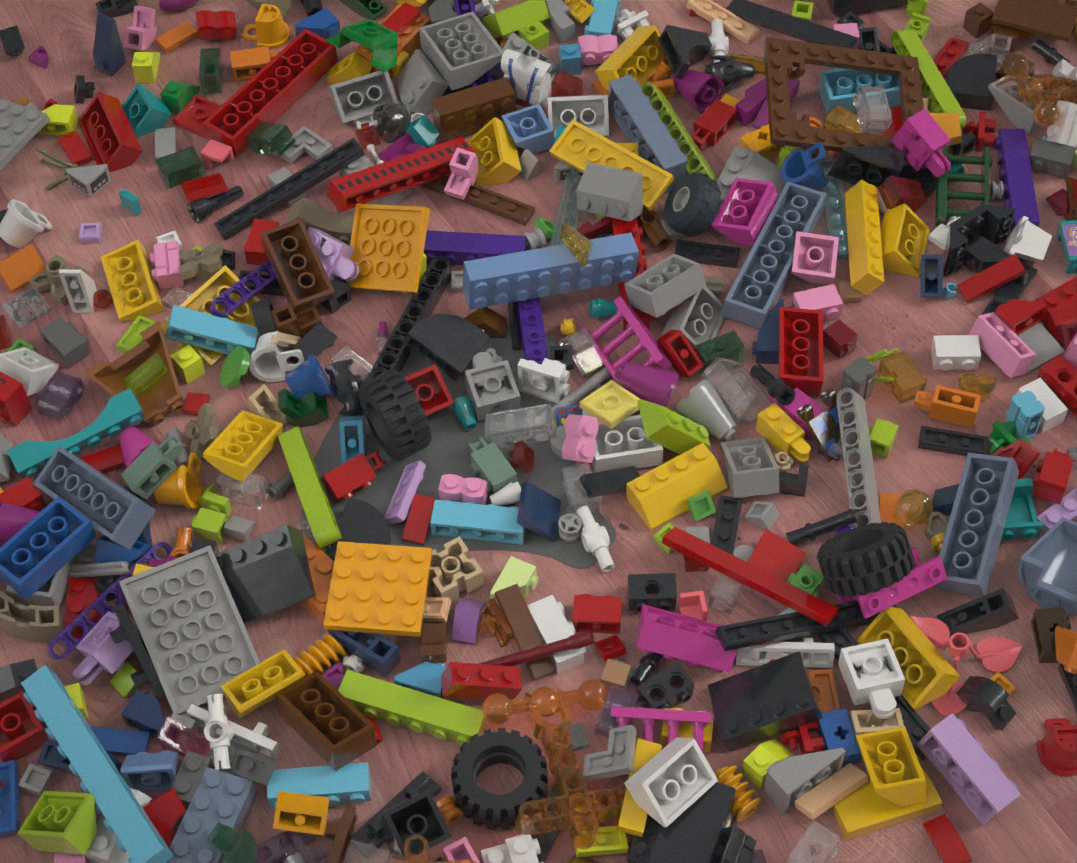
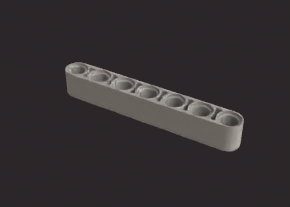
[836,387,881,528]

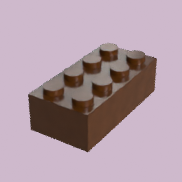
[431,77,516,143]
[276,671,377,771]

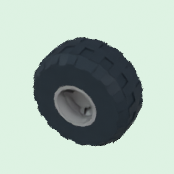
[664,172,721,237]

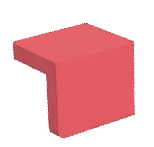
[200,139,234,169]
[678,590,708,621]

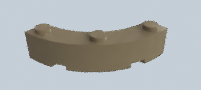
[286,198,355,246]
[0,590,64,642]

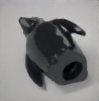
[704,55,756,93]
[325,359,363,416]

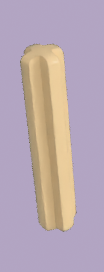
[272,332,301,348]

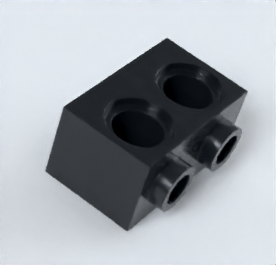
[636,662,694,709]

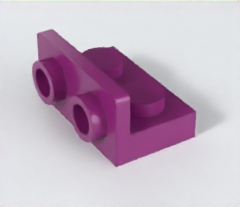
[378,133,426,162]

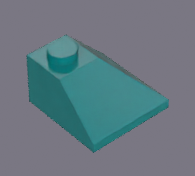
[122,83,171,138]

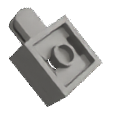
[465,352,520,421]

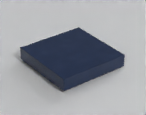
[517,481,561,542]

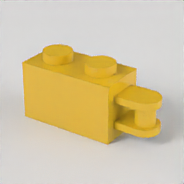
[756,403,811,463]

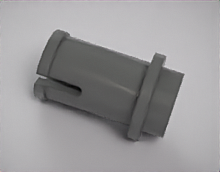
[267,472,295,499]

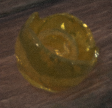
[958,372,997,403]
[894,490,932,526]

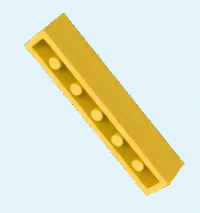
[845,180,884,295]

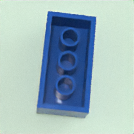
[0,496,96,600]

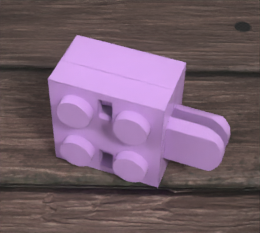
[307,227,359,282]
[73,611,142,685]

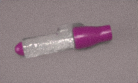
[376,321,388,355]

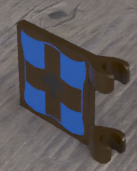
[796,389,857,462]

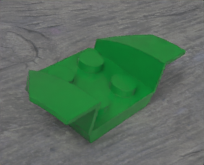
[326,19,398,72]

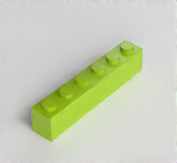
[338,670,486,746]

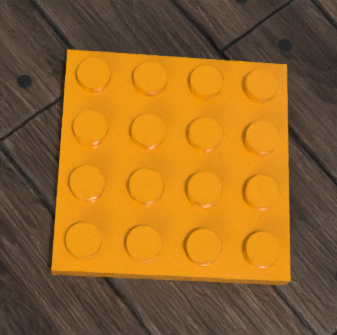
[347,204,430,293]
[323,541,432,637]

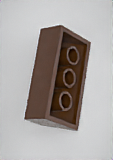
[261,218,335,313]

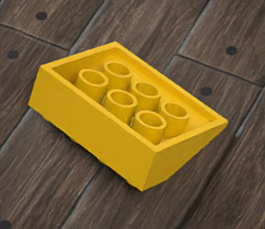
[161,265,260,367]

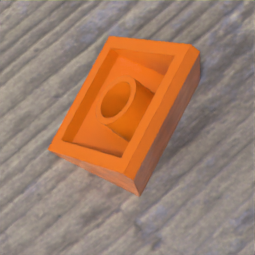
[0,244,45,293]

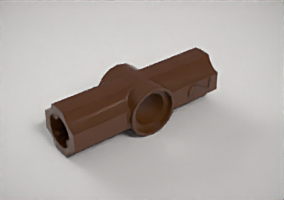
[636,207,671,251]

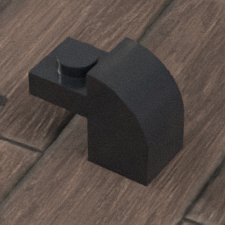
[956,676,1016,730]

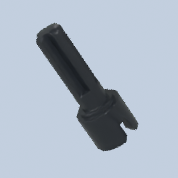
[187,186,244,222]

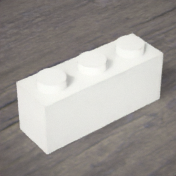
[527,595,586,674]

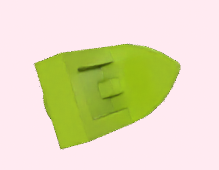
[198,482,232,518]

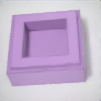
[78,222,102,244]

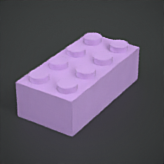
[917,713,1021,826]

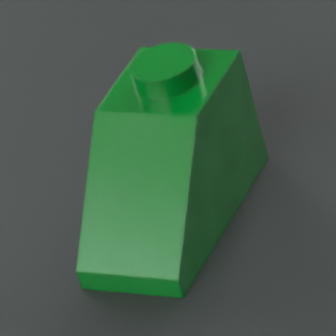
[160,80,200,114]

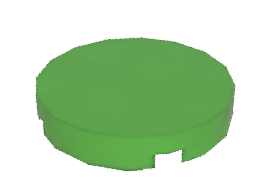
[220,346,250,389]

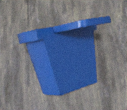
[781,142,827,191]
[285,353,333,398]

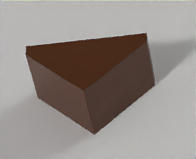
[464,307,507,338]

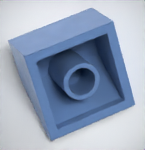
[502,104,555,153]
[121,750,182,792]

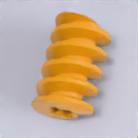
[293,634,347,677]
[714,765,761,822]

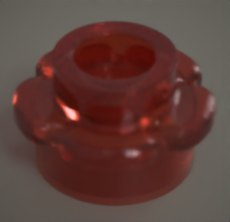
[93,289,113,309]

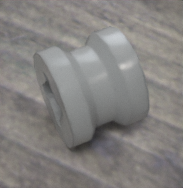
[522,227,546,251]
[558,513,581,543]

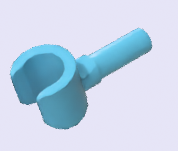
[942,282,957,300]

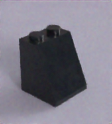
[382,789,452,861]

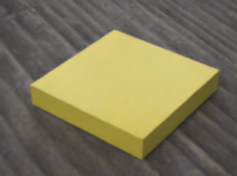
[580,380,640,429]

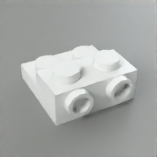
[517,358,570,403]
[481,833,544,863]

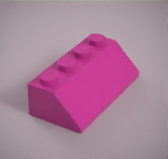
[635,604,738,672]

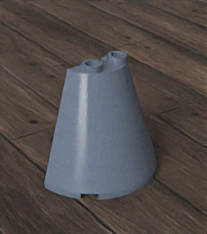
[1018,517,1077,616]

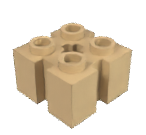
[428,536,484,602]

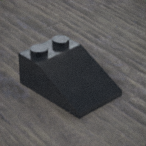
[828,146,905,190]

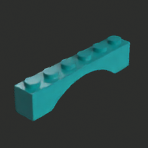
[7,388,146,479]

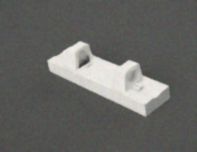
[735,638,835,668]
[187,704,280,761]

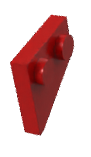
[991,439,1041,479]

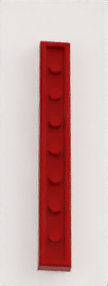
[662,527,839,626]

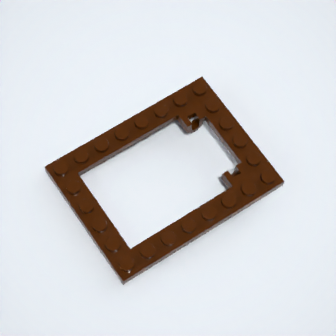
[763,37,924,160]

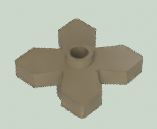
[179,242,223,283]
[29,254,89,304]
[185,403,224,464]

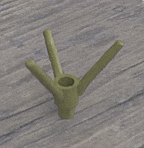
[36,147,79,190]

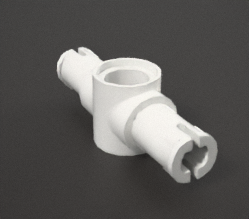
[708,19,729,63]
[576,506,615,573]
[204,694,233,771]

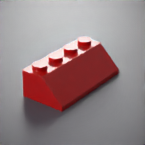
[78,92,143,173]
[1036,276,1077,342]
[779,307,824,397]

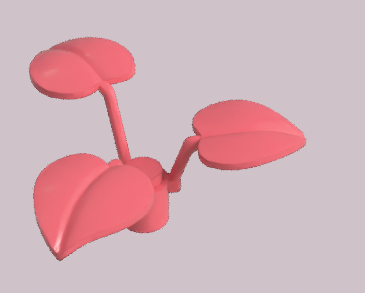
[910,615,1022,717]

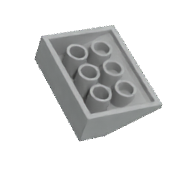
[419,12,504,90]
[717,145,786,209]

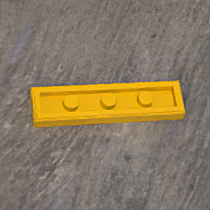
[617,738,662,837]

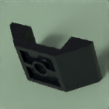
[943,204,1015,277]

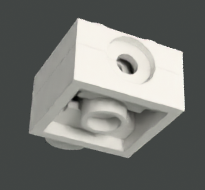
[838,639,905,719]

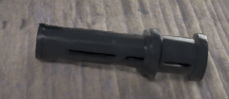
[750,364,795,406]

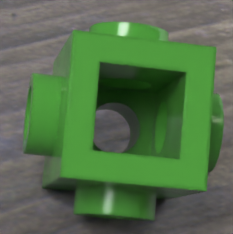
[786,564,823,597]

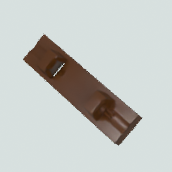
[324,805,358,863]

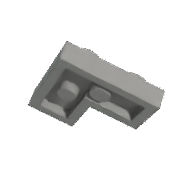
[275,126,333,164]
[583,725,637,782]

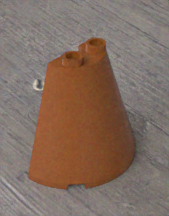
[85,321,183,425]

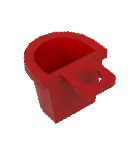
[1036,718,1077,777]

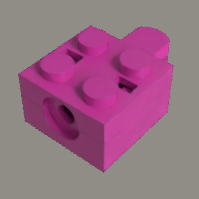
[891,109,951,177]

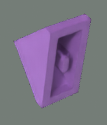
[452,598,485,645]

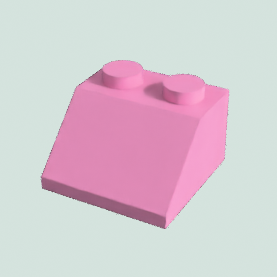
[791,231,839,285]

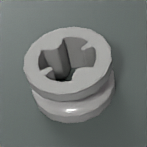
[990,181,1004,200]

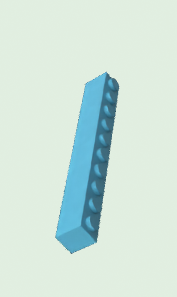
[21,665,173,863]

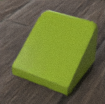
[110,661,144,699]

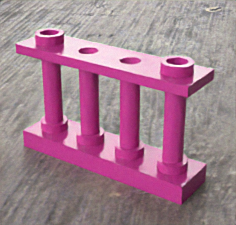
[581,296,673,384]
[835,547,948,618]
[611,706,712,752]

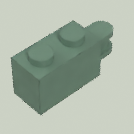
[121,436,183,499]
[467,437,517,495]

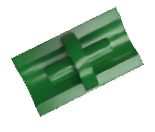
[989,421,1031,454]

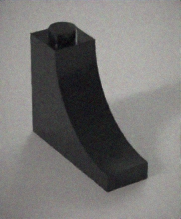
[658,25,712,80]

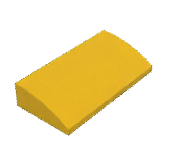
[101,240,164,321]
[203,410,283,482]
[831,767,943,841]

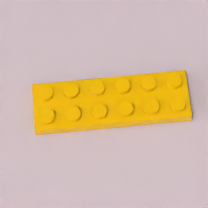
[549,119,674,211]

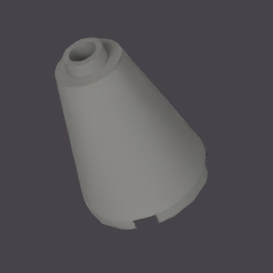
[676,380,737,441]

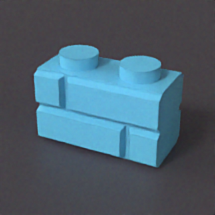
[1005,390,1045,440]

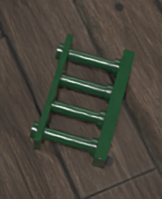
[935,146,993,227]

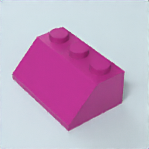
[712,178,779,246]

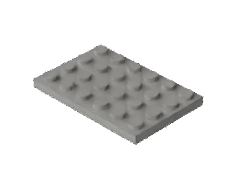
[119,546,260,715]

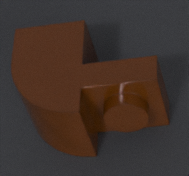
[271,303,323,339]
[420,622,447,663]

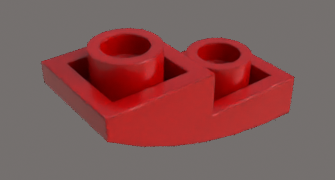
[922,813,972,863]

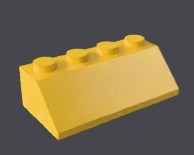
[595,25,665,91]
[626,443,728,531]
[857,607,960,709]

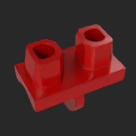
[962,111,996,152]
[781,720,825,755]

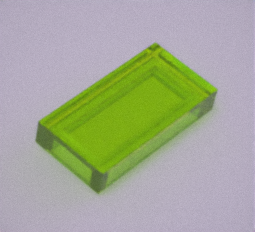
[123,353,169,396]

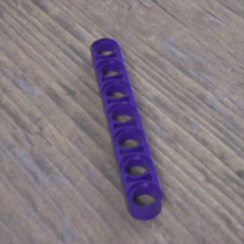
[209,260,277,318]
[47,542,173,660]

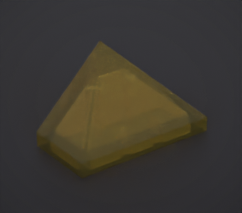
[730,53,765,75]
[560,222,594,267]

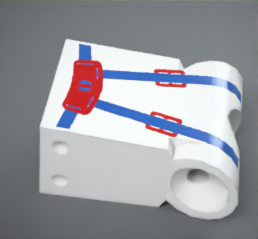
[501,49,552,110]

